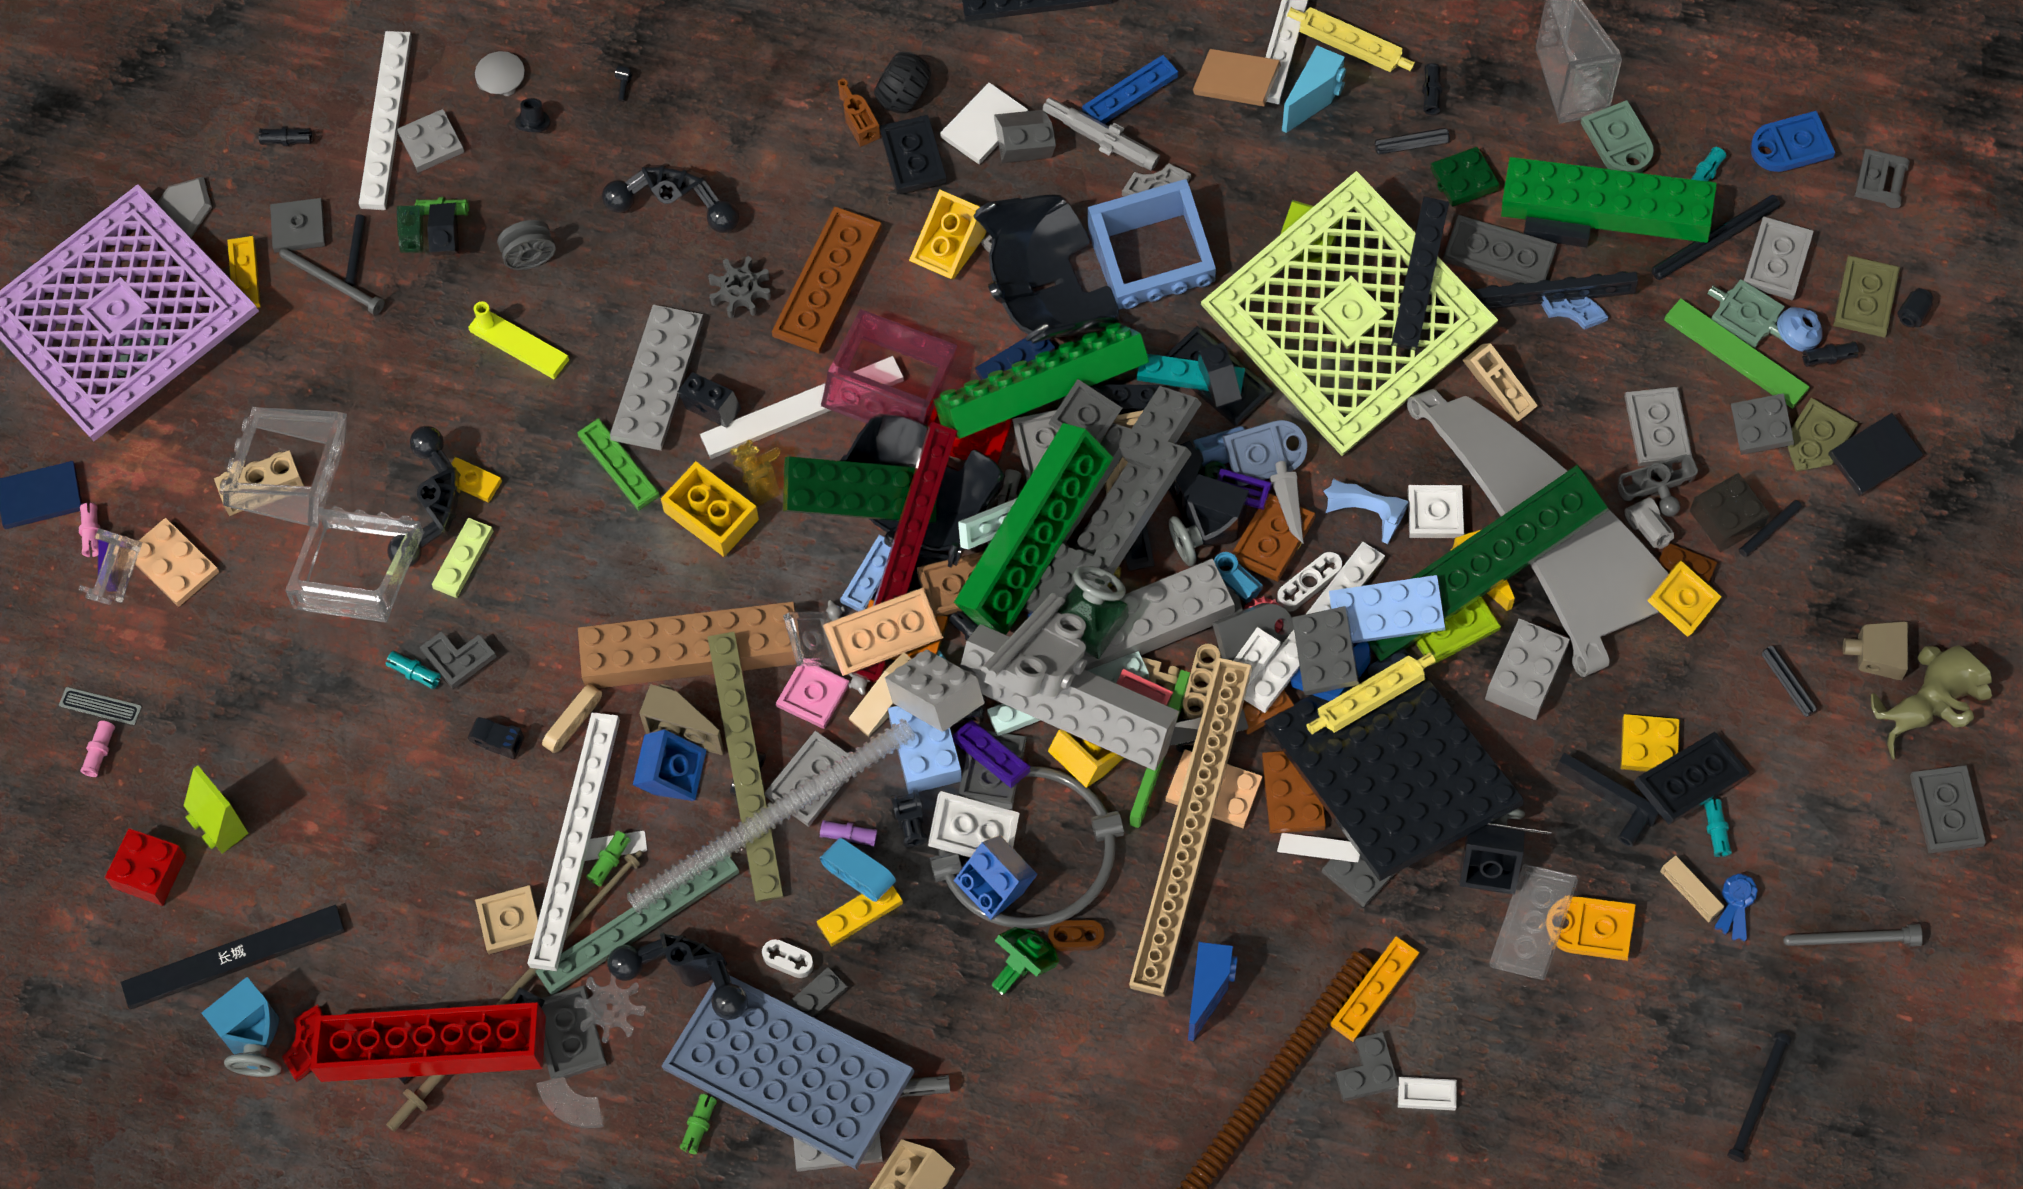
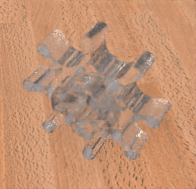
[574,973,646,1043]

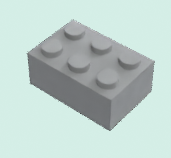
[1485,619,1570,720]
[885,649,984,732]

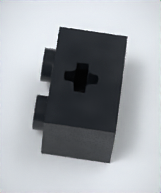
[677,372,742,428]

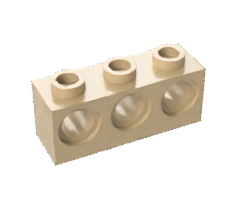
[214,450,304,516]

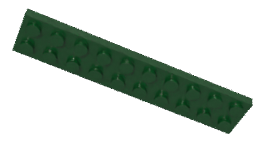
[1367,465,1609,662]

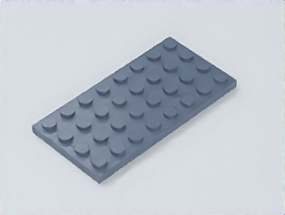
[662,975,914,1170]

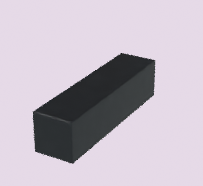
[1523,216,1591,248]

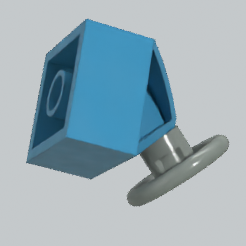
[202,977,282,1077]

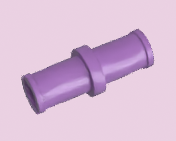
[820,820,877,847]

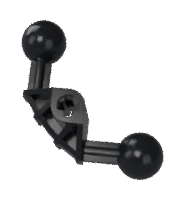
[602,163,739,233]
[387,426,461,568]
[607,932,748,1020]

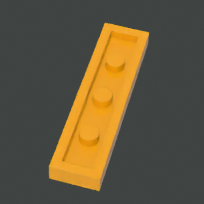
[1330,936,1419,1042]

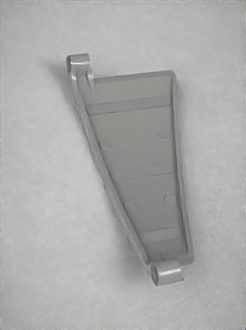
[1407,389,1668,677]

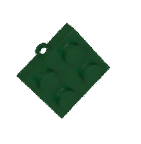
[1430,147,1499,207]

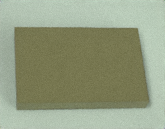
[1833,255,1900,338]

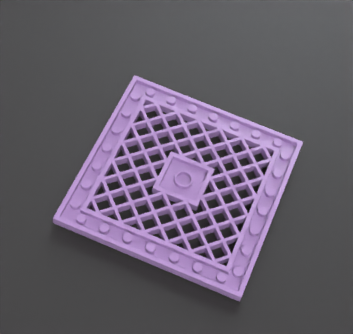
[0,184,259,442]

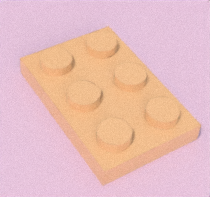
[125,518,219,607]
[1166,750,1262,828]

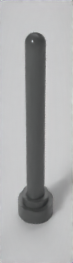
[1783,924,1922,947]

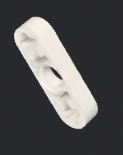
[1277,552,1342,611]

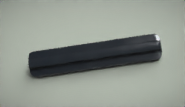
[1375,128,1450,154]
[1762,645,1818,717]

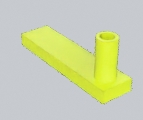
[468,301,569,380]

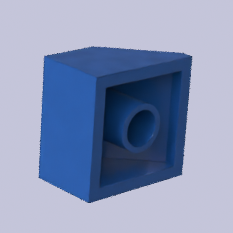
[633,729,706,801]

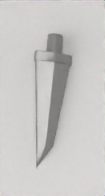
[1270,461,1303,543]

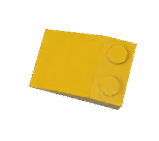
[909,189,987,280]
[1048,729,1125,788]

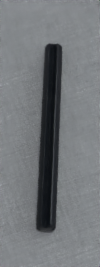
[1651,195,1781,280]

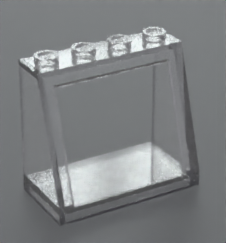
[1536,0,1622,124]
[219,407,347,528]

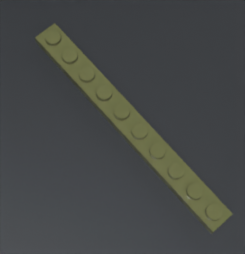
[707,632,784,903]

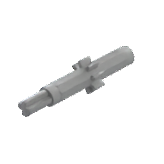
[1043,97,1160,171]

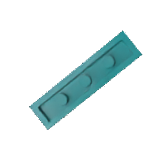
[1137,354,1245,394]

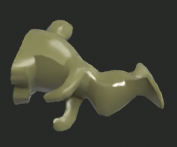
[1871,645,1992,760]

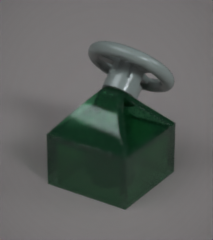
[1057,566,1129,660]

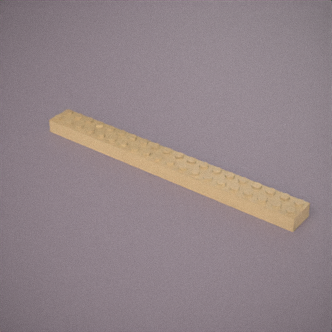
[1129,658,1252,997]

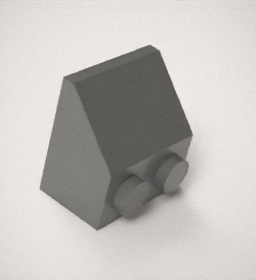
[994,110,1056,163]

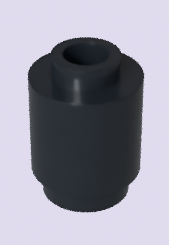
[1897,288,1934,327]

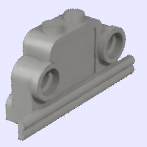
[981,593,1087,697]

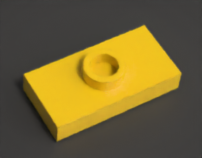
[451,457,502,503]

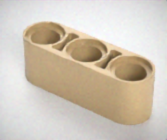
[1183,644,1220,719]

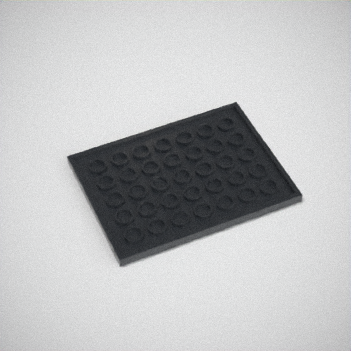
[1264,649,1524,881]

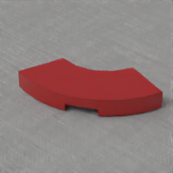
[282,1004,324,1082]

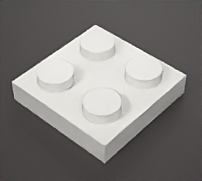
[1408,485,1464,538]

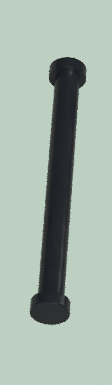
[1727,1032,1792,1162]

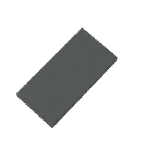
[1443,215,1557,284]

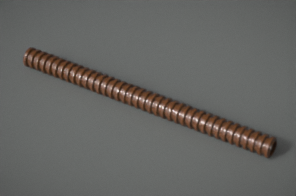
[1176,951,1373,1189]

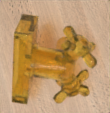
[730,440,781,507]

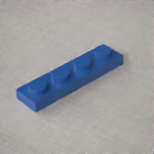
[1082,55,1178,124]

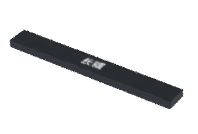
[121,904,345,1010]

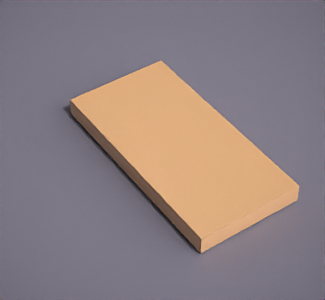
[823,588,943,676]

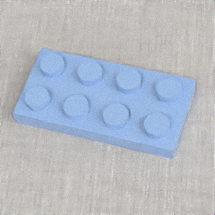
[1329,575,1445,643]

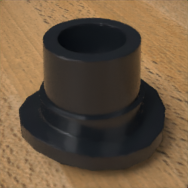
[515,98,550,132]

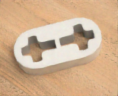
[762,939,814,978]

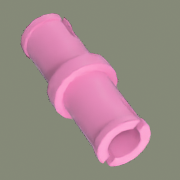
[79,503,101,557]
[80,721,115,777]

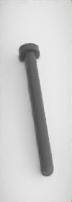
[279,249,384,315]

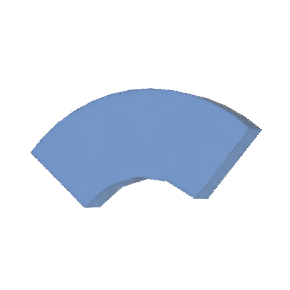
[1541,296,1608,330]

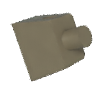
[1843,622,1908,680]

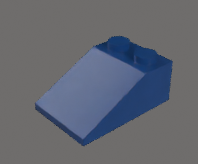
[1188,942,1237,1041]

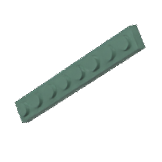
[535,848,739,995]

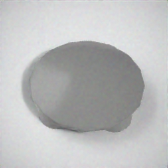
[475,51,525,96]

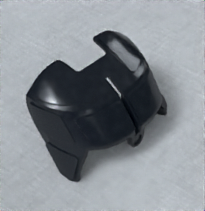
[973,194,1119,344]
[840,413,1005,568]

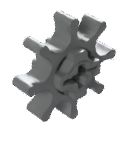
[708,256,771,318]

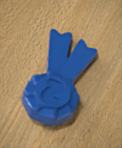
[1715,873,1758,942]

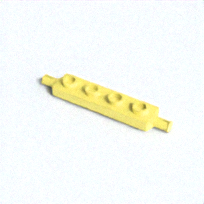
[1287,7,1415,72]
[1307,652,1436,734]

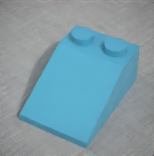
[1282,46,1346,133]

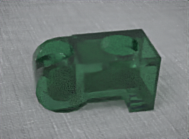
[397,205,424,253]

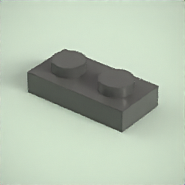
[787,967,848,1019]

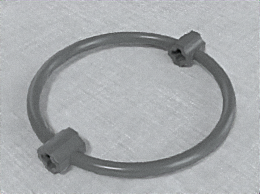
[930,766,1124,929]

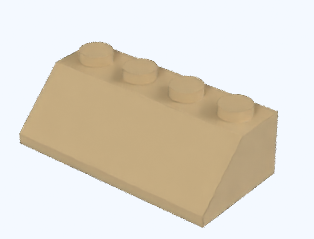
[869,1139,955,1189]

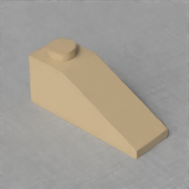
[1463,343,1538,422]
[849,652,912,737]

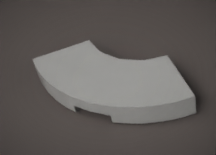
[1122,164,1191,197]

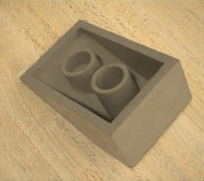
[639,684,725,755]

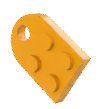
[1547,897,1636,961]

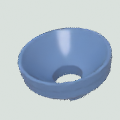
[1777,307,1822,352]

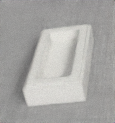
[1398,1077,1456,1110]

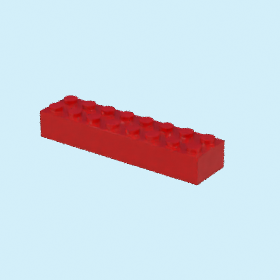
[310,1002,546,1082]

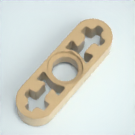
[542,684,602,753]

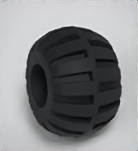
[874,52,931,113]

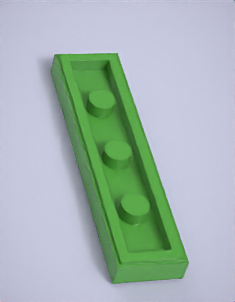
[577,418,660,511]

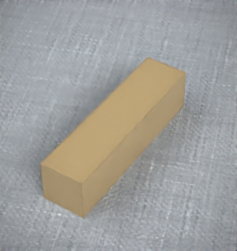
[1660,856,1724,922]

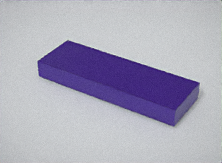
[952,719,1030,788]

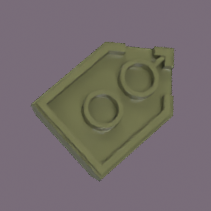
[1787,398,1858,472]

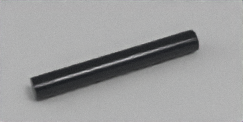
[345,214,366,286]
[1739,500,1802,557]

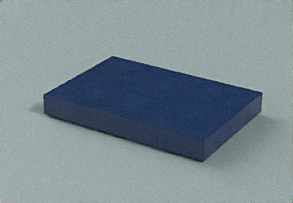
[0,461,82,529]

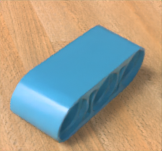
[820,838,896,902]

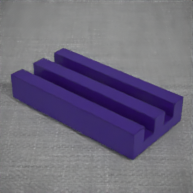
[1217,469,1272,510]

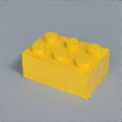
[661,461,759,557]

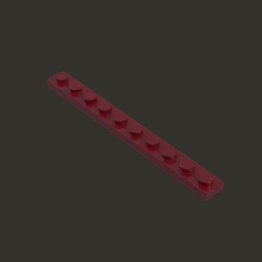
[852,422,957,683]

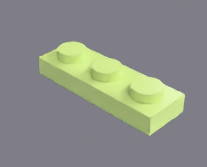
[432,518,494,598]

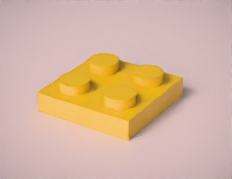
[1647,561,1721,637]
[1621,714,1679,771]

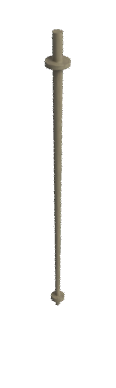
[386,850,642,1132]

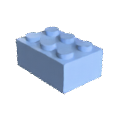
[888,706,962,794]

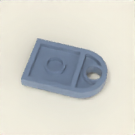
[1222,420,1307,486]

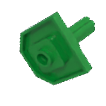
[992,927,1059,994]

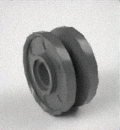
[497,220,556,270]

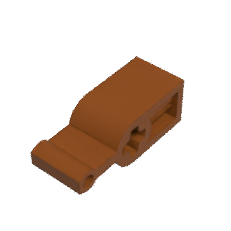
[838,78,881,147]

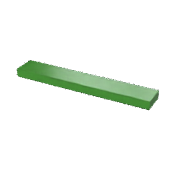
[1664,299,1809,409]
[1130,670,1190,828]

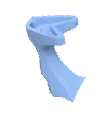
[1324,479,1409,544]

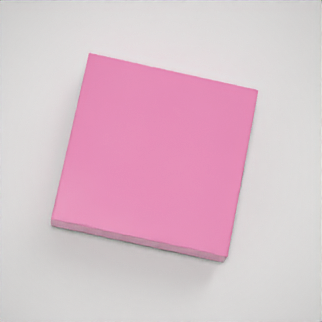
[776,659,850,729]

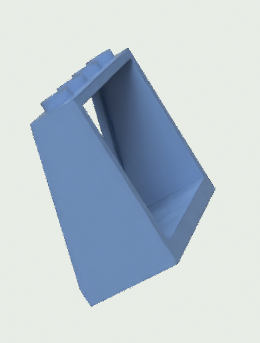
[1088,179,1216,310]

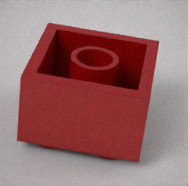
[105,828,186,906]

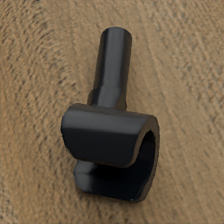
[615,65,632,101]

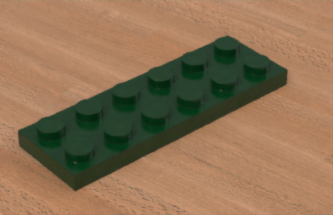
[783,456,937,524]

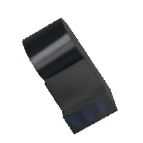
[468,717,525,760]

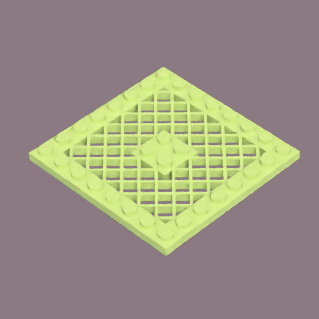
[1201,171,1498,456]

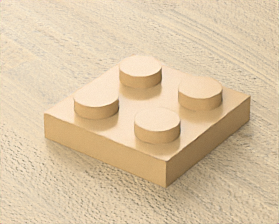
[475,885,538,954]

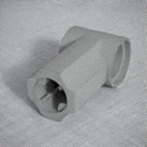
[1624,497,1674,549]

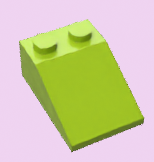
[184,765,249,854]

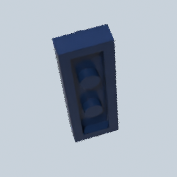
[975,338,1055,380]

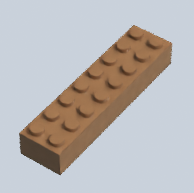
[578,602,801,688]

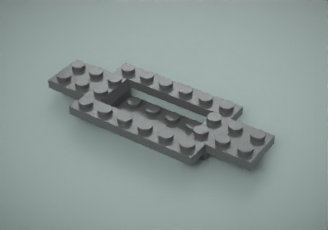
[1022,386,1202,614]

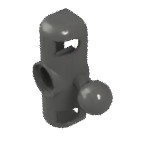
[1617,454,1698,516]

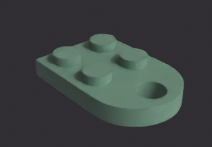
[1581,100,1653,173]

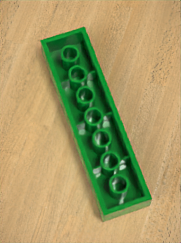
[1501,157,1717,243]
[933,323,1149,439]
[954,423,1113,635]

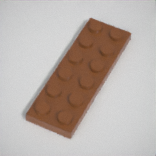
[772,206,882,354]

